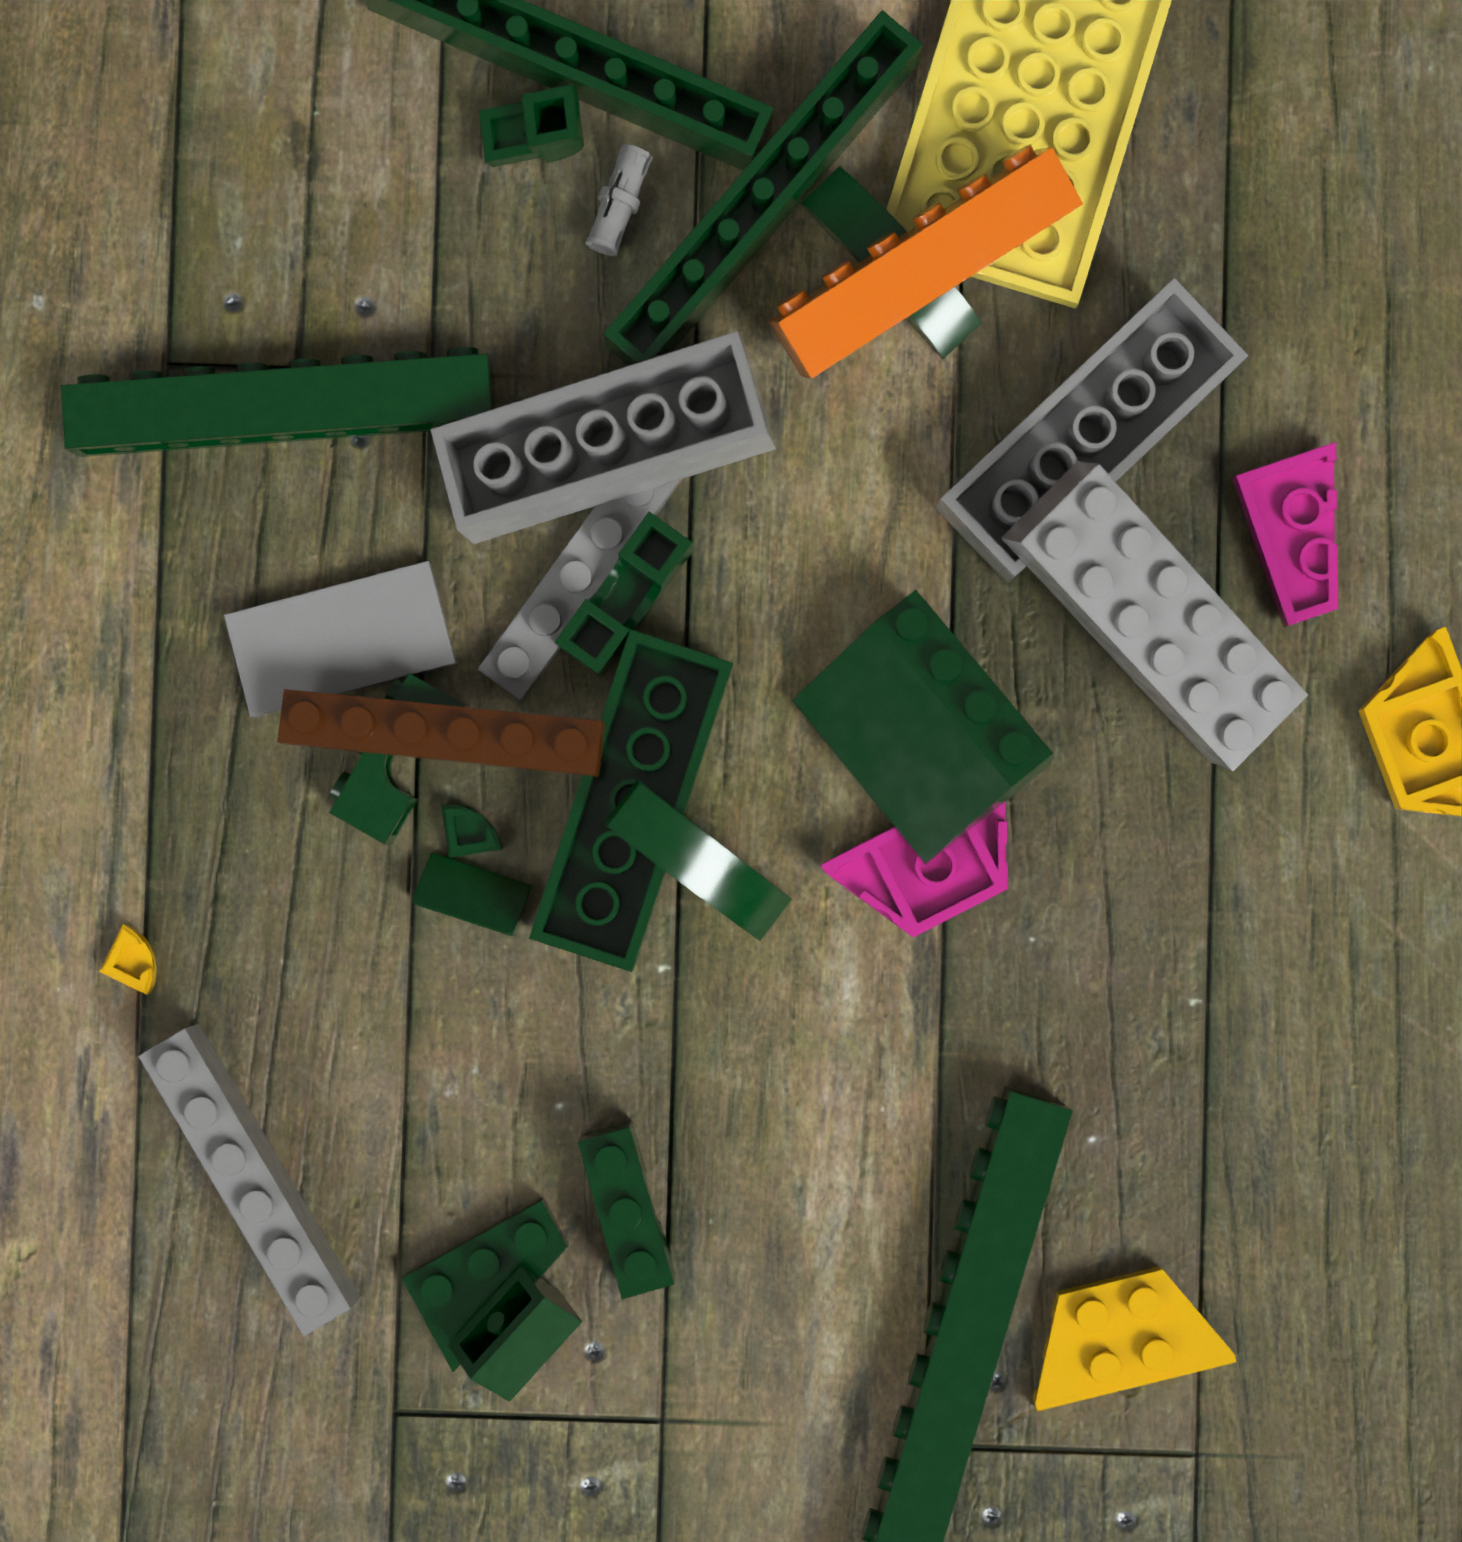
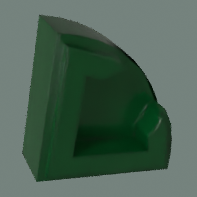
[441,805,503,858]

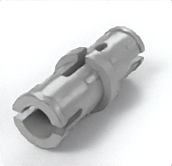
[585,144,653,256]

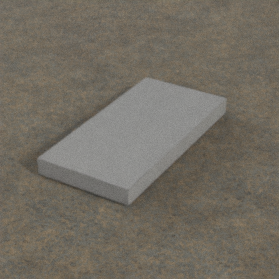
[224,561,457,718]

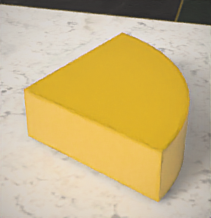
[99,923,157,995]

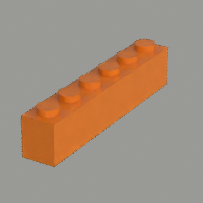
[768,144,1083,379]

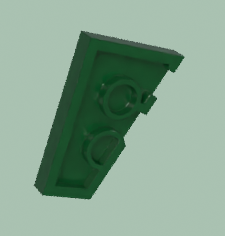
[402,1198,569,1372]

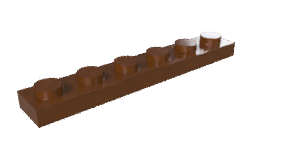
[277,689,605,777]

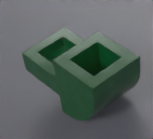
[479,84,584,167]

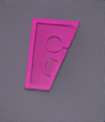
[1232,442,1338,628]

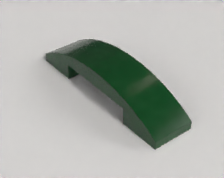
[801,166,982,359]
[604,780,792,941]

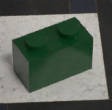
[447,1266,583,1402]

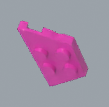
[820,801,1008,937]

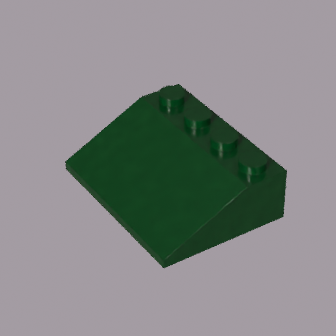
[792,590,1054,865]

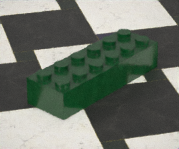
[529,629,733,972]

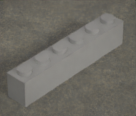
[138,1024,361,1336]

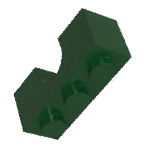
[554,511,694,678]
[329,673,470,845]
[578,1120,676,1300]

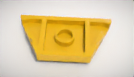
[1358,627,1462,817]
[1033,1266,1237,1411]

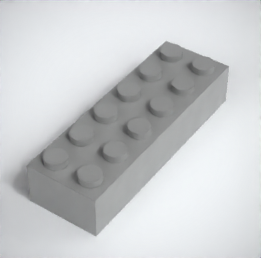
[935,278,1249,584]
[430,331,776,544]
[1001,461,1308,771]

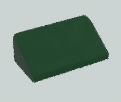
[411,852,532,936]

